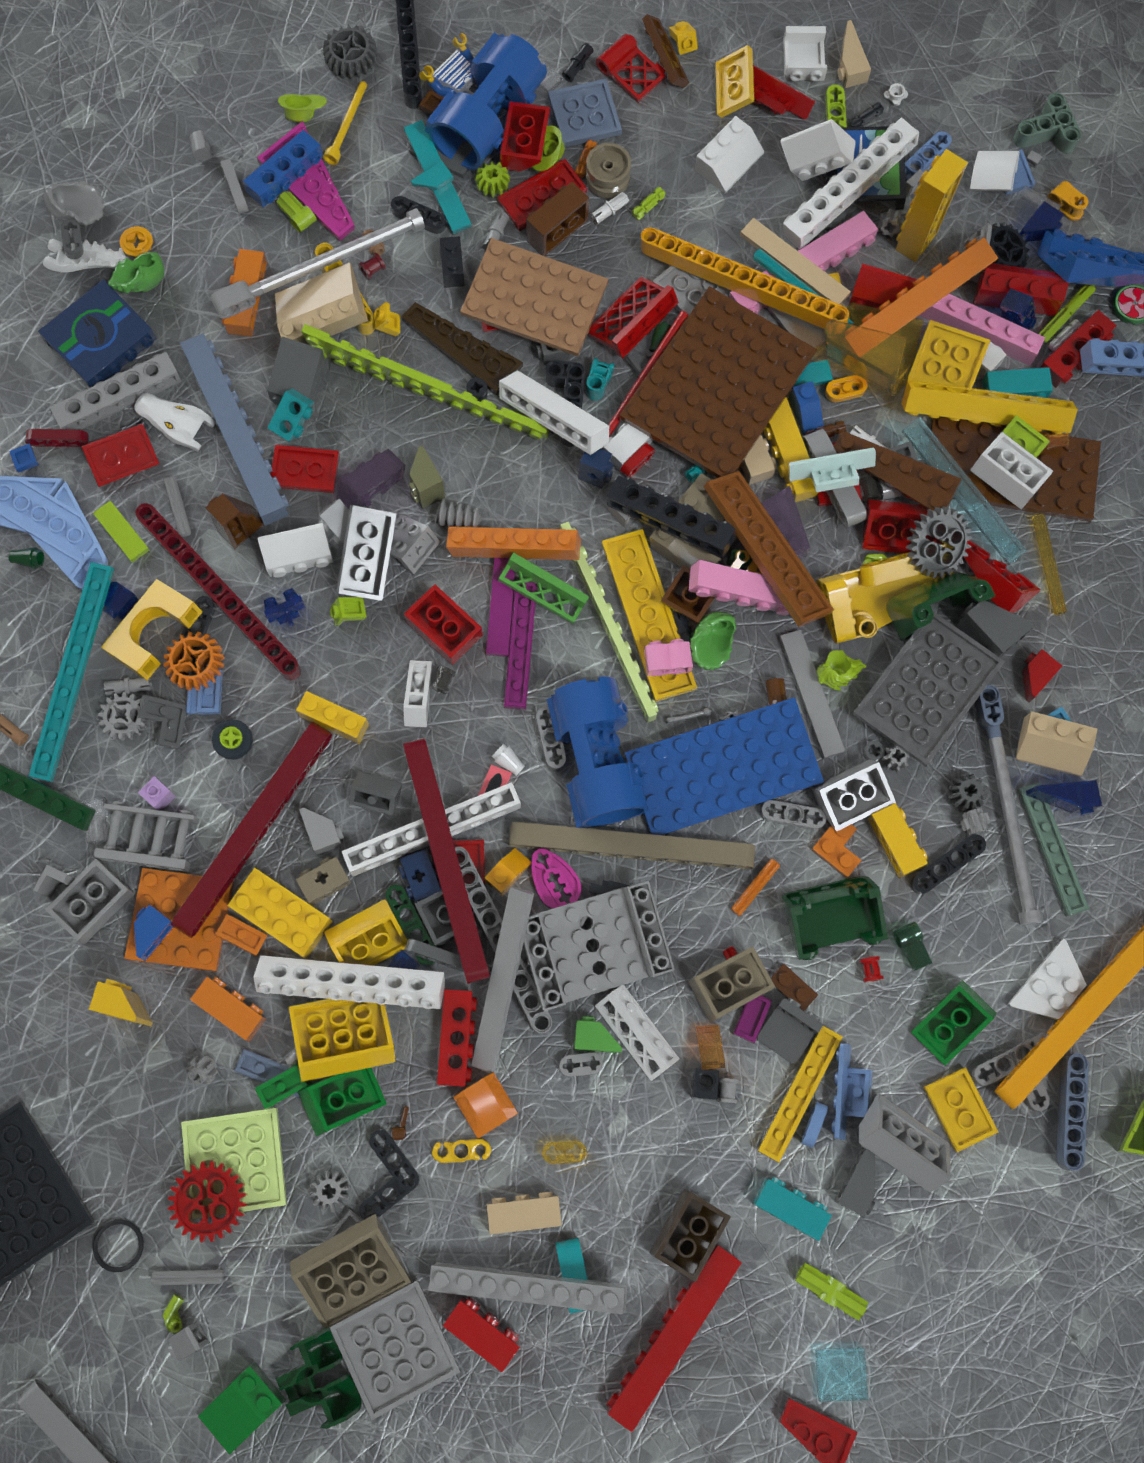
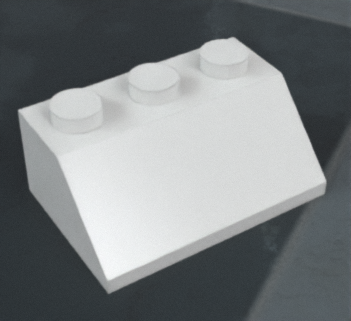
[694,116,764,193]
[781,119,855,181]
[970,432,1053,510]
[258,523,333,577]

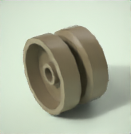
[586,143,631,198]

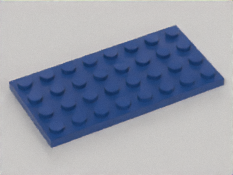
[625,697,824,835]

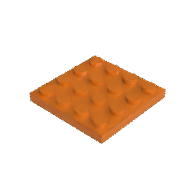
[124,868,234,972]

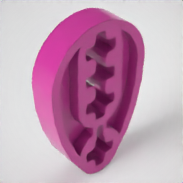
[532,849,581,909]

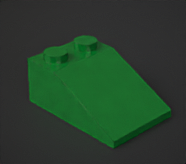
[911,980,997,1066]
[298,1067,387,1137]
[198,1362,287,1455]

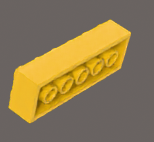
[895,149,968,263]

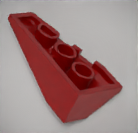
[964,540,1041,613]

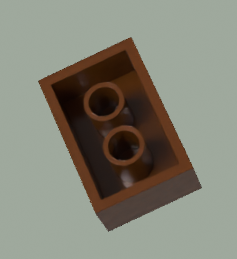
[526,182,589,256]

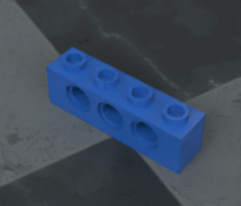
[243,129,323,208]

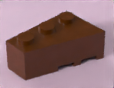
[205,493,264,550]

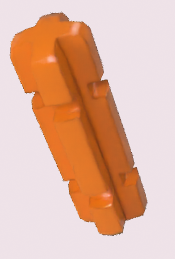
[575,140,597,178]

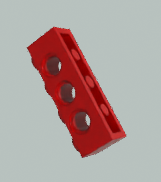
[1040,309,1117,388]
[437,989,477,1087]

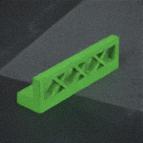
[498,552,589,624]

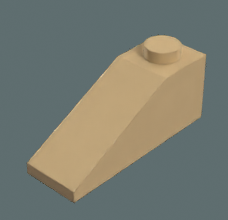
[838,20,871,88]

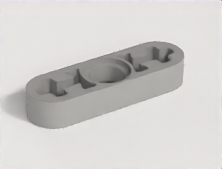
[220,159,249,214]
[536,707,566,771]
[760,800,826,830]

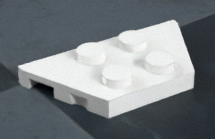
[1007,938,1087,1020]

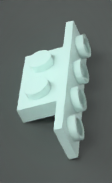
[789,448,876,492]

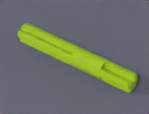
[1038,284,1096,343]

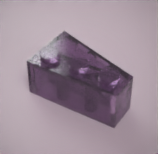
[336,448,406,510]
[761,486,810,560]

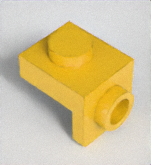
[669,21,698,55]
[373,302,400,337]

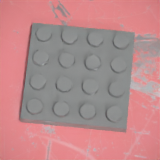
[329,1280,461,1420]

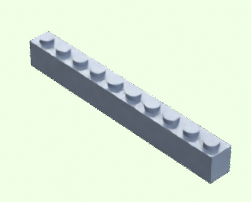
[180,333,289,526]

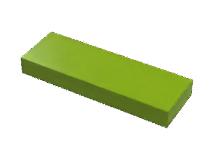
[93,501,150,563]

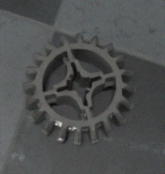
[323,24,377,79]

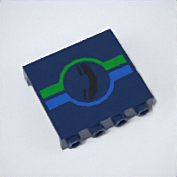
[38,279,157,388]

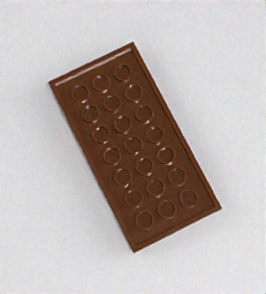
[926,416,1101,522]

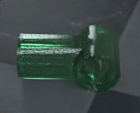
[893,922,932,971]

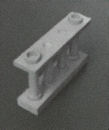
[94,801,199,873]

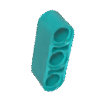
[555,1237,587,1314]

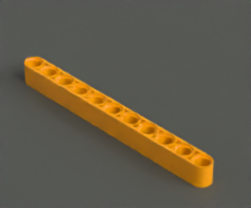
[641,227,849,334]
[994,925,1144,1110]

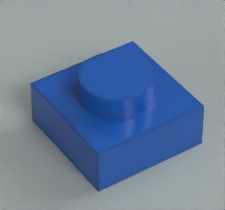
[9,443,39,473]

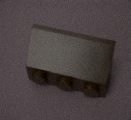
[649,1189,731,1282]

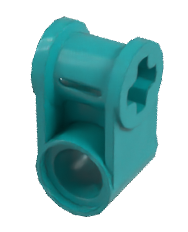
[586,358,615,401]

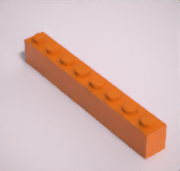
[841,237,998,360]

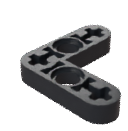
[359,1130,420,1220]

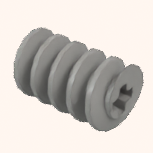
[435,498,483,528]

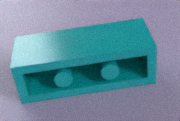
[982,367,1053,398]
[752,1177,832,1241]

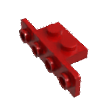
[753,65,815,120]

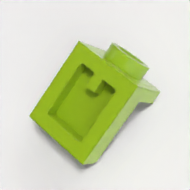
[330,597,367,625]

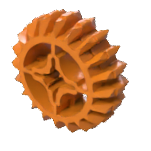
[163,632,225,691]

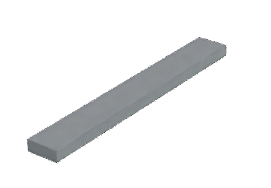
[471,886,534,1073]

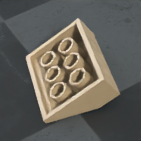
[275,263,368,345]

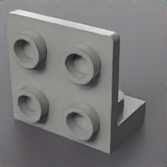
[390,514,440,574]

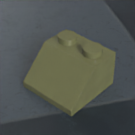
[408,445,445,509]

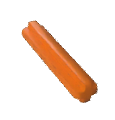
[731,859,780,916]

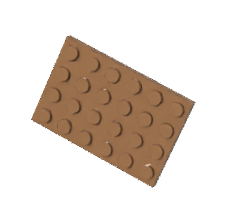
[460,238,609,356]

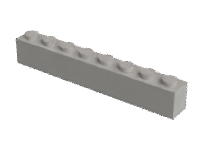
[429,1262,628,1314]

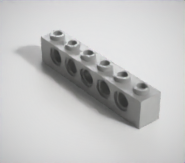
[50,352,182,430]

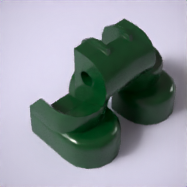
[276,1327,362,1429]

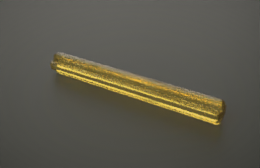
[1032,513,1067,615]

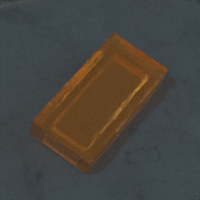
[696,1025,725,1070]

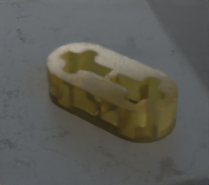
[542,1141,587,1164]

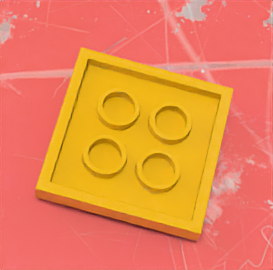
[907,320,991,388]

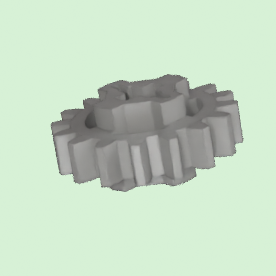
[98,692,147,741]

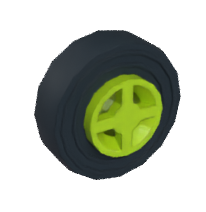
[212,719,253,760]

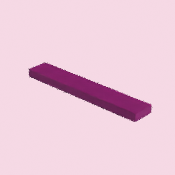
[486,558,515,657]
[504,582,537,710]

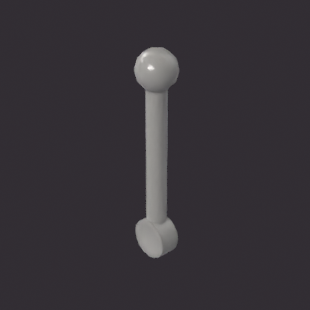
[666,708,711,724]

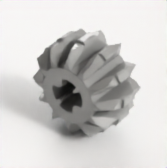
[309,1170,351,1212]

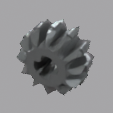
[949,774,988,812]

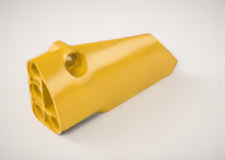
[816,543,953,644]

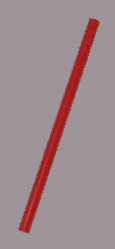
[600,311,688,449]

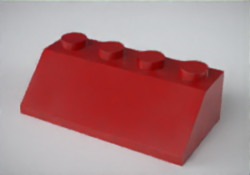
[973,263,1069,316]
[862,499,945,554]

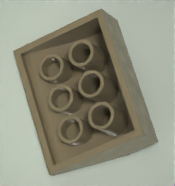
[650,473,738,569]
[290,1214,412,1328]

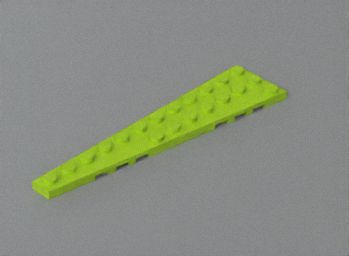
[301,324,550,440]

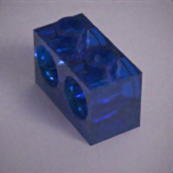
[1000,288,1037,330]

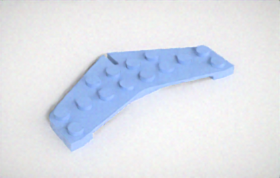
[0,476,108,591]

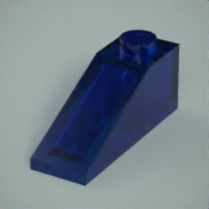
[1026,780,1102,816]

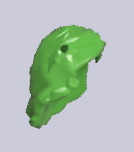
[108,252,164,293]
[690,611,736,670]

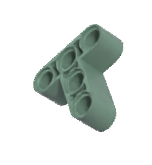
[1013,92,1081,154]

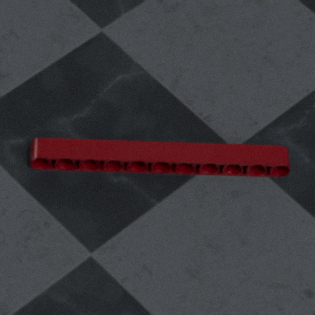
[135,503,301,681]
[171,722,333,938]
[403,737,490,984]

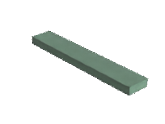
[1018,782,1090,917]

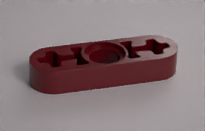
[25,429,89,447]

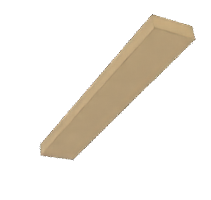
[740,218,851,305]

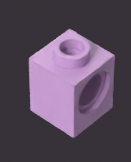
[138,776,176,811]

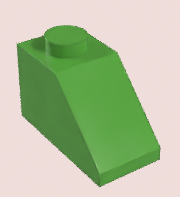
[574,1017,622,1054]

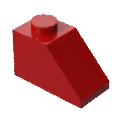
[1022,649,1062,703]

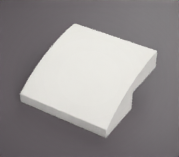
[970,151,1020,191]

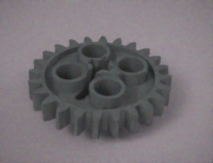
[906,507,972,578]

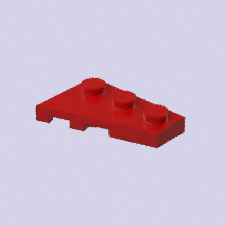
[779,1397,858,1463]

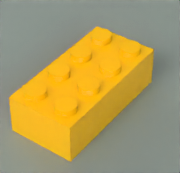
[227,868,333,960]

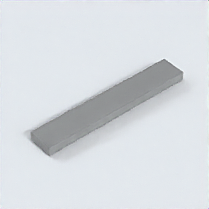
[780,630,845,759]

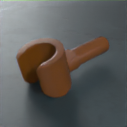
[392,1106,409,1140]

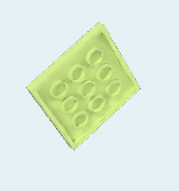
[181,1108,287,1219]

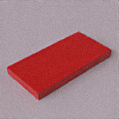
[497,158,587,231]

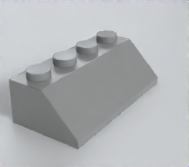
[859,1094,951,1193]

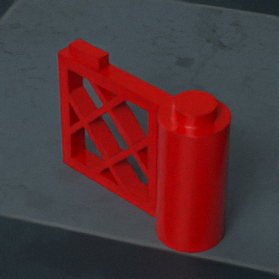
[596,34,666,103]

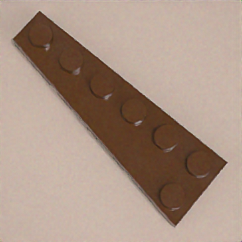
[834,431,961,510]

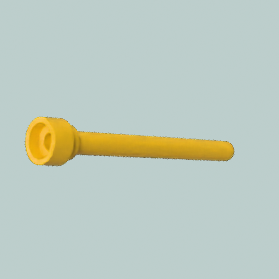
[323,81,367,165]

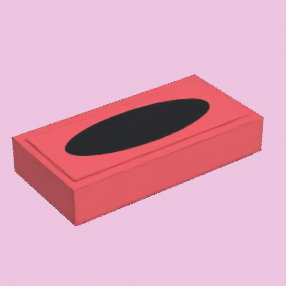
[478,764,512,796]

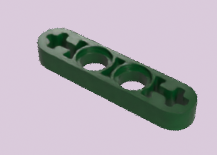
[385,885,436,967]

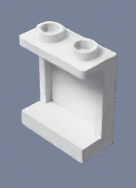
[783,26,827,81]

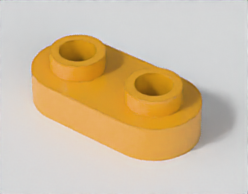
[825,375,867,403]

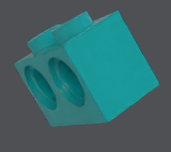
[267,388,314,442]

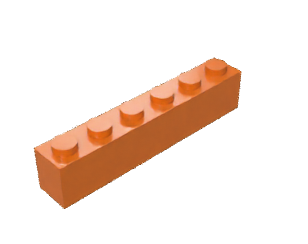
[446,527,581,560]

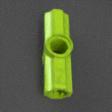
[795,1262,869,1321]

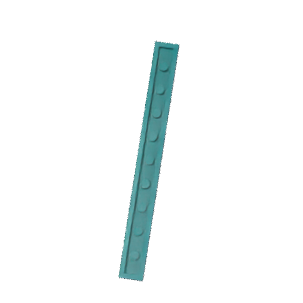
[29,562,114,782]

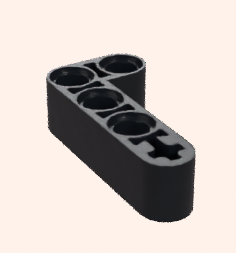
[545,360,585,447]

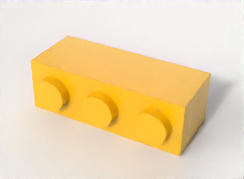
[296,691,369,744]
[868,803,928,878]

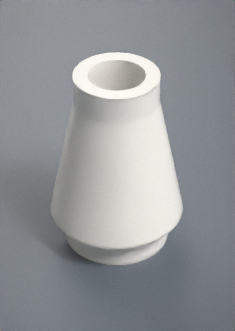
[492,743,525,776]

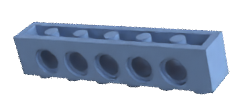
[1080,338,1144,377]

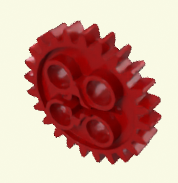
[167,1161,248,1242]

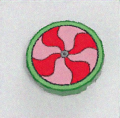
[1113,285,1144,325]

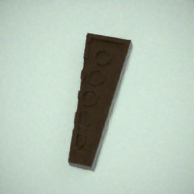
[401,302,523,395]

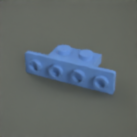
[832,1043,873,1140]

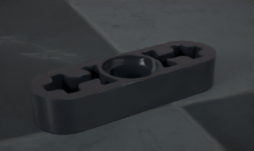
[391,196,446,234]

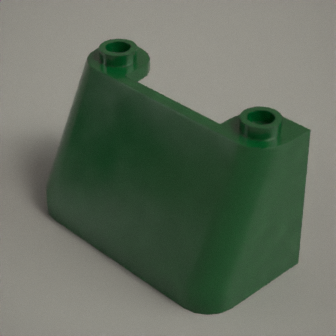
[886,571,995,641]
[782,876,888,960]

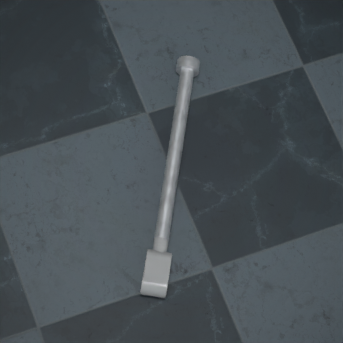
[210,208,425,319]

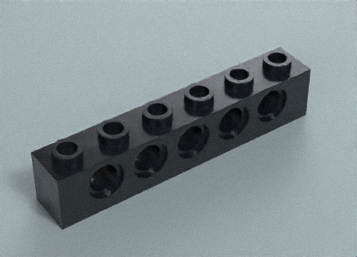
[606,475,736,559]

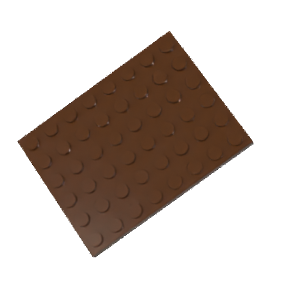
[619,286,817,478]

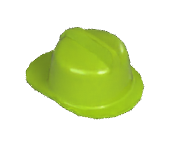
[278,94,327,123]
[532,125,565,171]

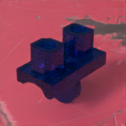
[264,588,306,627]

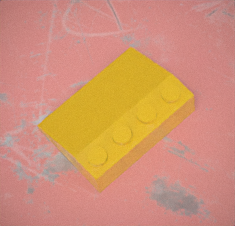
[289,999,395,1082]

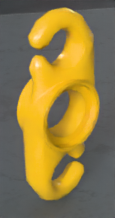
[432,1139,491,1163]

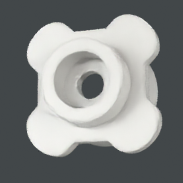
[884,83,908,106]

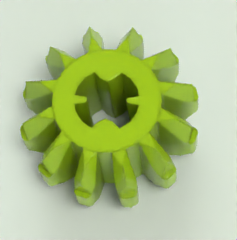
[475,161,510,198]

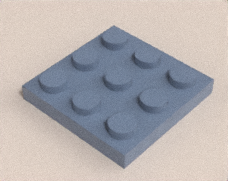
[548,79,622,147]

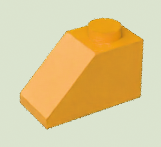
[485,848,532,897]

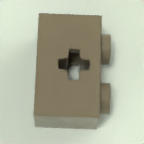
[296,857,352,906]

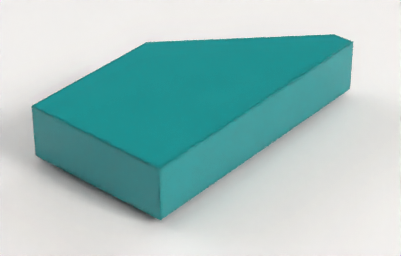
[411,161,454,190]

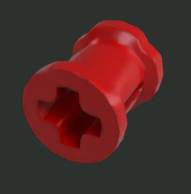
[859,956,884,983]

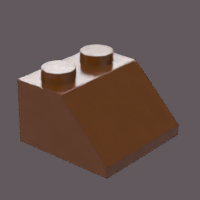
[661,565,716,624]

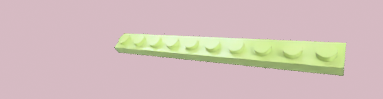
[560,522,659,723]

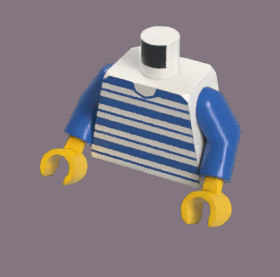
[419,33,479,97]

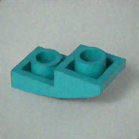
[791,360,833,390]

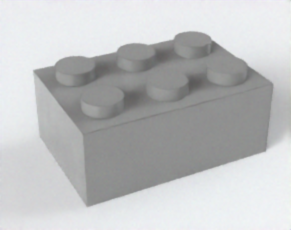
[45,859,135,944]

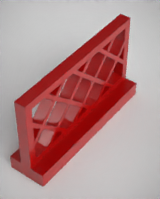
[587,277,679,358]

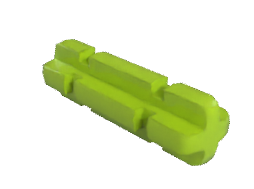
[632,187,665,220]

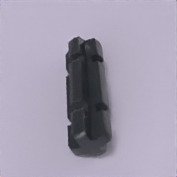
[848,102,884,127]

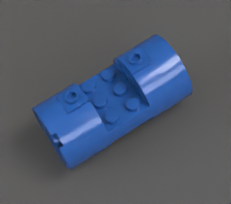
[425,32,547,170]
[547,676,648,829]

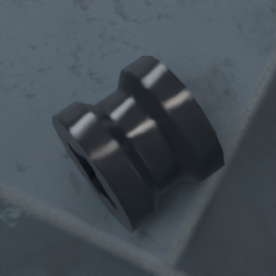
[466,378,488,402]

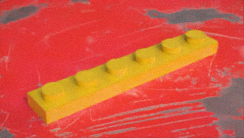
[757,1026,843,1163]

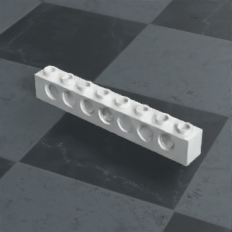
[783,118,919,249]
[342,782,521,876]
[254,955,445,1009]

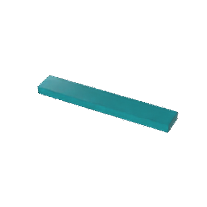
[404,120,472,235]

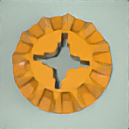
[119,226,154,258]

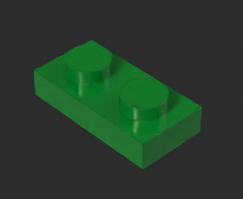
[254,1065,309,1110]

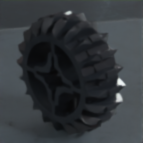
[990,222,1030,268]

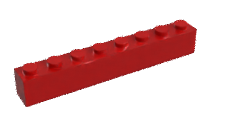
[606,1244,742,1432]

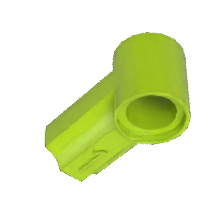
[276,191,317,233]

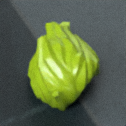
[816,650,866,691]

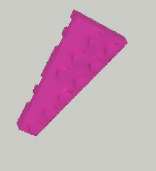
[257,121,355,241]

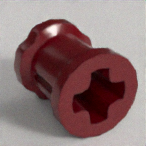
[358,252,386,280]

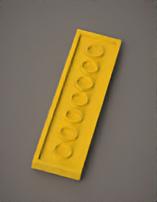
[601,529,697,702]

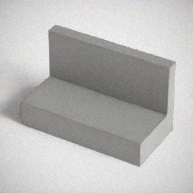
[33,865,75,899]

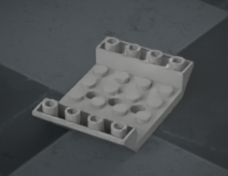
[523,881,675,1012]

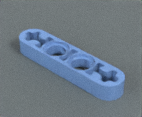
[905,131,952,181]

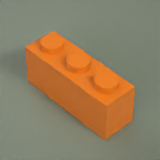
[190,977,266,1042]

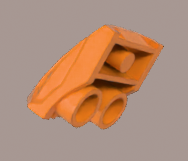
[453,1072,518,1139]

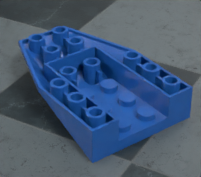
[1037,229,1144,287]

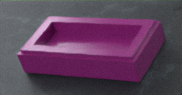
[733,996,772,1044]

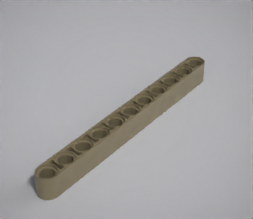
[508,822,755,869]

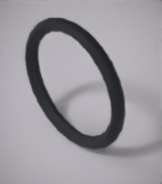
[93,1219,144,1272]

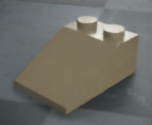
[688,946,775,1023]

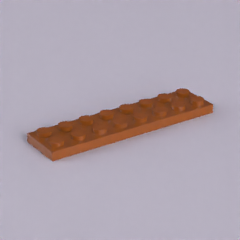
[704,471,834,627]

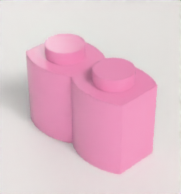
[644,639,693,676]

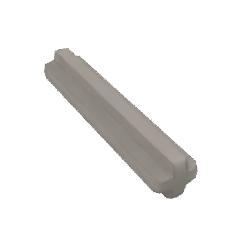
[164,476,191,537]
[151,1270,224,1285]

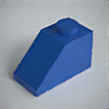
[789,381,824,435]
[134,904,173,961]

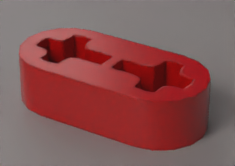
[620,443,656,478]

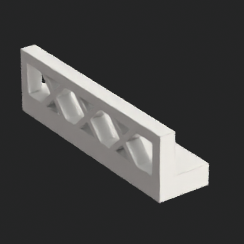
[595,985,680,1081]

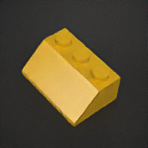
[324,899,408,966]
[89,979,153,1027]

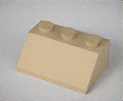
[1015,711,1097,777]

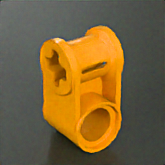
[1047,181,1089,221]

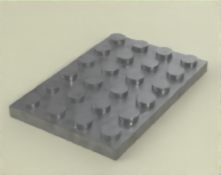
[853,611,1005,767]

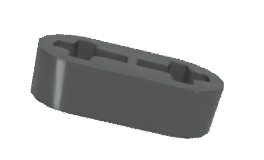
[61,219,84,259]

